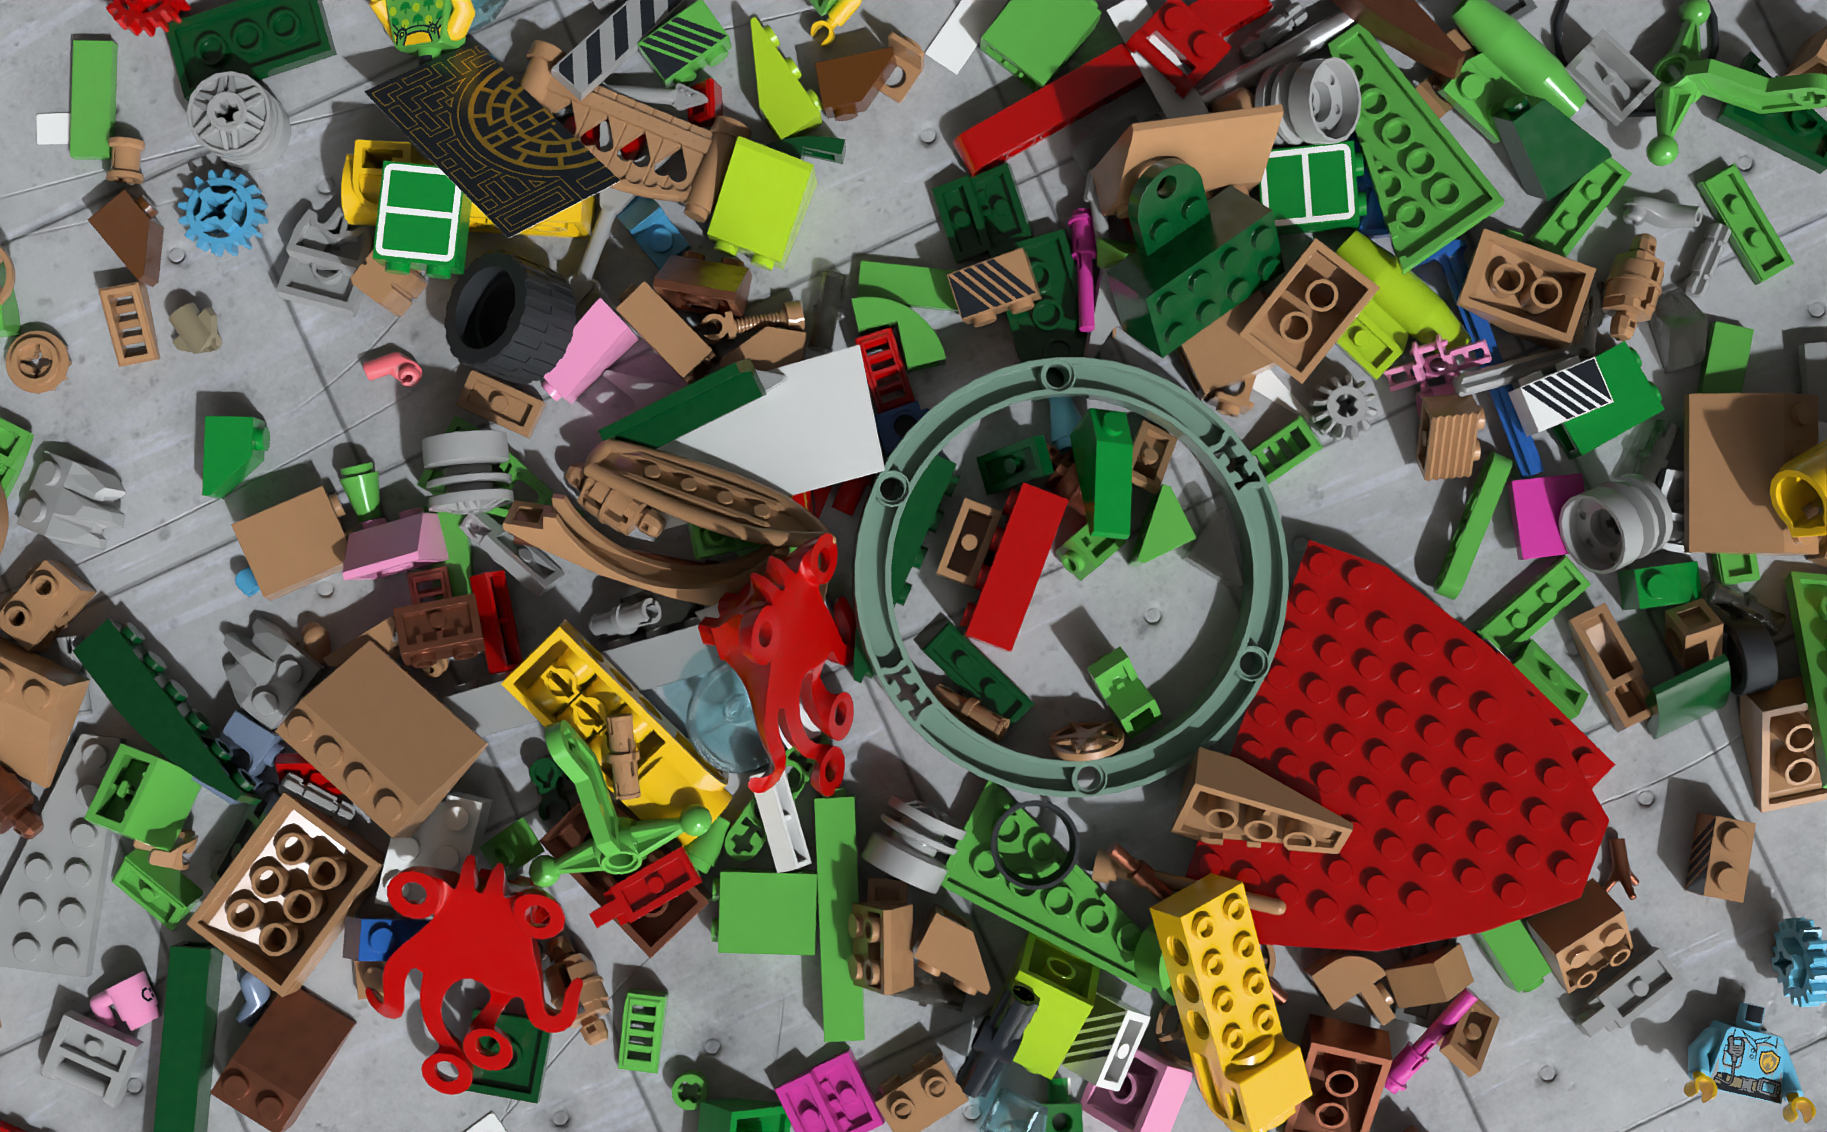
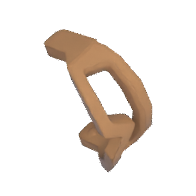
[132,829,199,871]

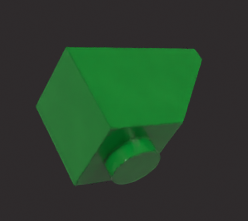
[202,416,270,499]
[1617,561,1703,610]

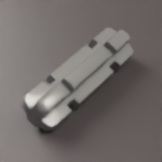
[1238,2,1308,63]
[1682,222,1731,298]
[277,773,356,827]

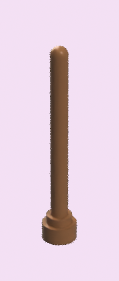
[1092,849,1286,915]

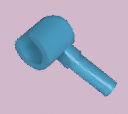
[235,567,260,597]

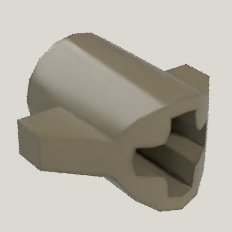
[169,303,222,354]

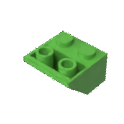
[84,743,202,851]

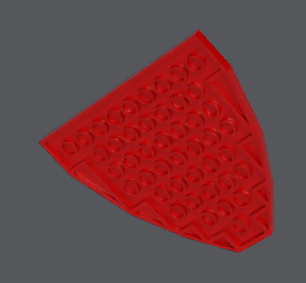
[1185,540,1609,952]

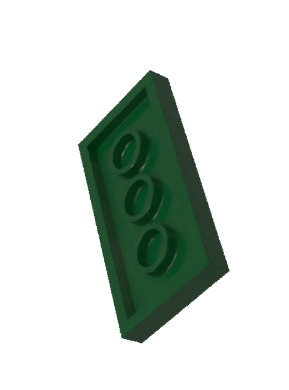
[166,0,337,101]
[988,229,1102,403]

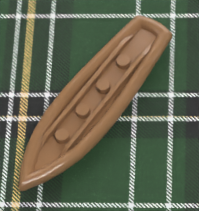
[583,438,837,548]

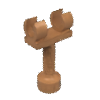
[698,300,805,346]

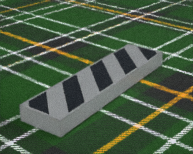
[551,0,688,101]

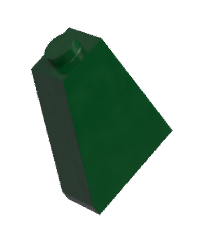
[1491,94,1612,201]

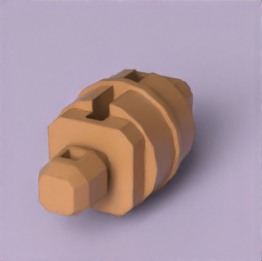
[1602,233,1665,341]
[565,462,667,537]
[544,936,611,1046]

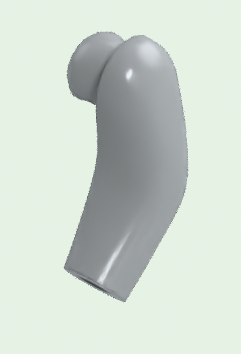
[1623,197,1703,229]

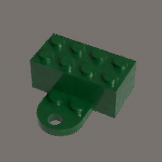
[1106,158,1285,358]

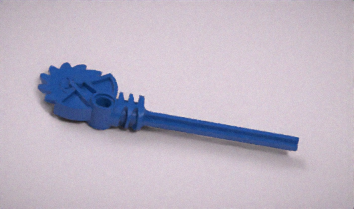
[1344,131,1545,478]

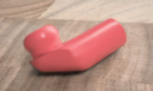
[363,352,422,387]

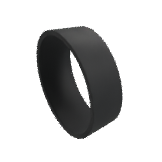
[991,800,1080,890]

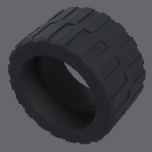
[444,250,576,384]

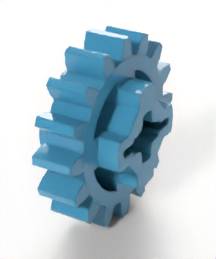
[178,169,269,257]

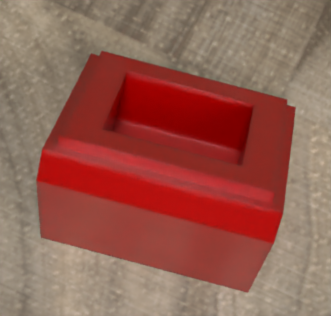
[687,78,723,127]

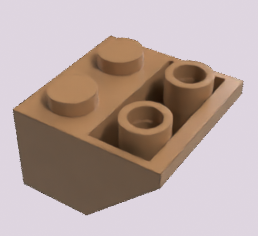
[1526,878,1634,994]
[848,900,914,995]
[913,903,991,996]

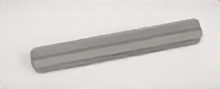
[1452,344,1584,397]

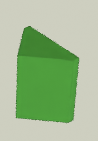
[1128,484,1196,567]

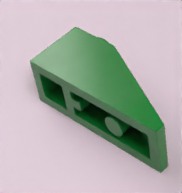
[1069,408,1133,539]

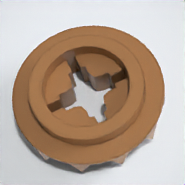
[6,331,72,394]

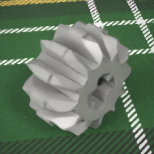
[1308,374,1377,442]

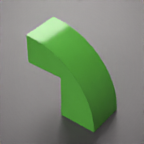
[852,297,946,373]

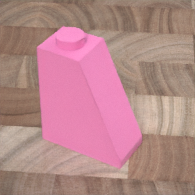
[540,298,639,404]

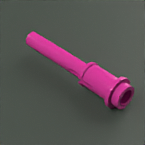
[1068,208,1097,332]
[1384,987,1478,1094]

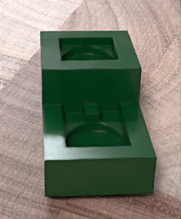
[764,136,846,164]

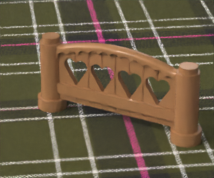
[519,40,752,222]

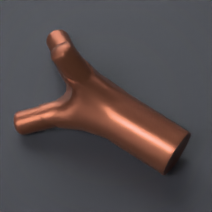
[1602,838,1640,900]

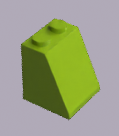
[707,136,817,271]
[989,932,1100,1080]

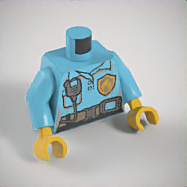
[1683,1001,1816,1123]

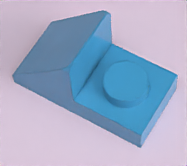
[616,196,691,270]

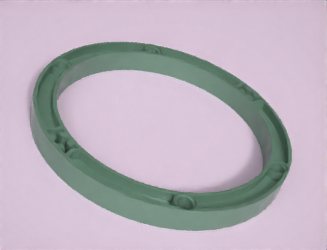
[851,357,1289,797]

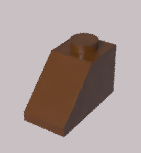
[815,47,897,121]
[88,190,164,287]

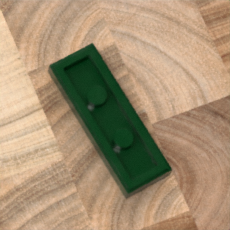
[922,622,1034,732]

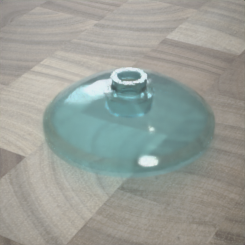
[686,661,788,773]

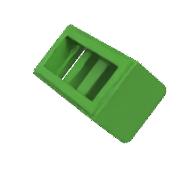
[1235,415,1324,485]
[618,988,669,1074]

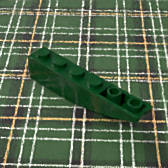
[853,455,960,683]
[72,618,262,805]

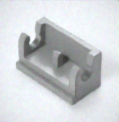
[1565,29,1661,127]

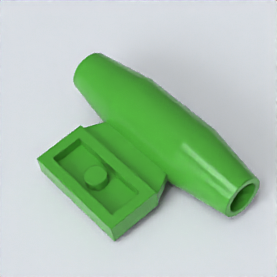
[1437,0,1587,144]

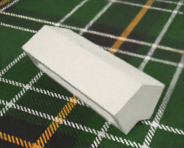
[749,770,812,873]

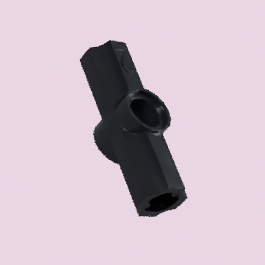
[955,982,1040,1098]

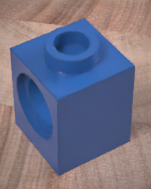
[874,400,929,458]

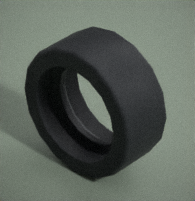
[1722,616,1778,696]

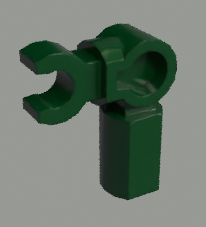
[529,755,571,821]

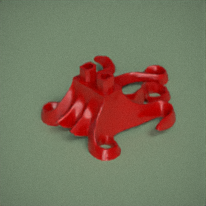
[698,533,856,797]
[365,854,583,1095]

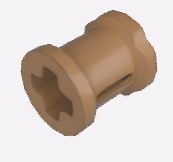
[106,137,145,184]

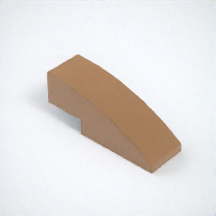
[1568,603,1653,733]

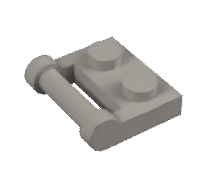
[41,1010,144,1108]

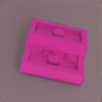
[1507,473,1585,560]
[775,1048,885,1132]

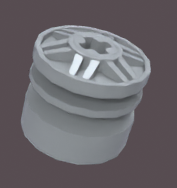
[1255,57,1361,148]
[186,71,291,171]
[421,430,514,515]
[1559,473,1673,575]
[861,794,967,894]

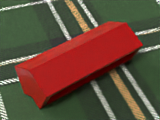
[469,570,523,674]

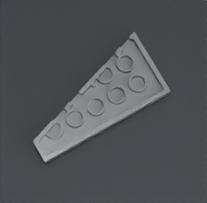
[0,733,126,977]

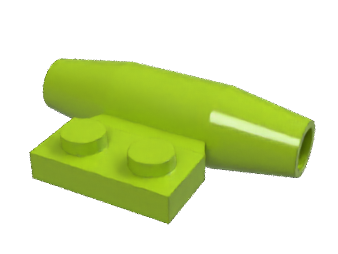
[1335,230,1472,380]

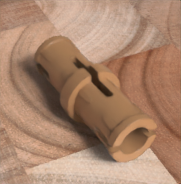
[933,683,1010,742]
[606,713,641,800]

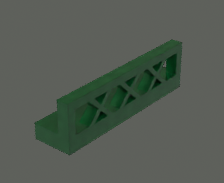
[598,358,767,449]

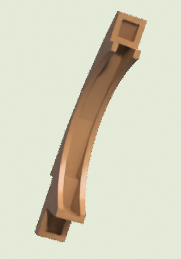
[503,493,828,606]

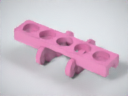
[1384,334,1492,392]

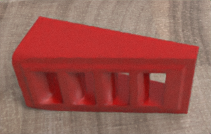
[854,328,915,414]

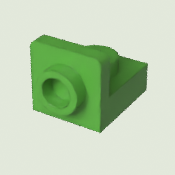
[1056,524,1127,581]

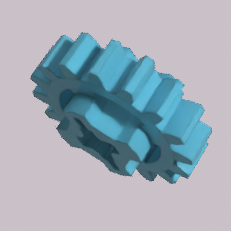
[1771,917,1827,1007]

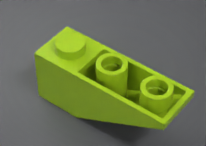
[750,17,823,141]

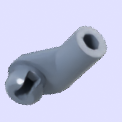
[235,967,272,1027]

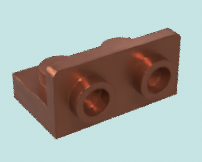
[393,593,486,668]

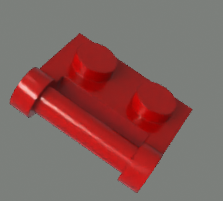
[1125,0,1232,100]

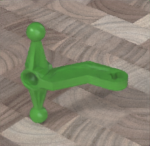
[1646,0,1827,167]
[528,720,712,887]

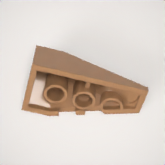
[1170,747,1353,854]

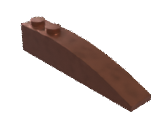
[1331,0,1465,80]

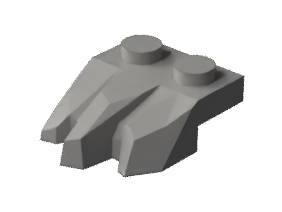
[276,205,372,318]
[17,451,126,550]
[223,617,325,731]

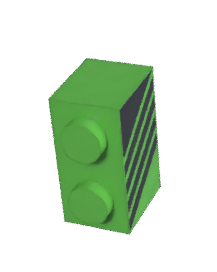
[637,0,732,89]

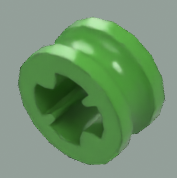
[672,1070,709,1110]

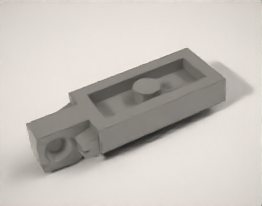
[460,512,565,598]
[1573,946,1684,1037]

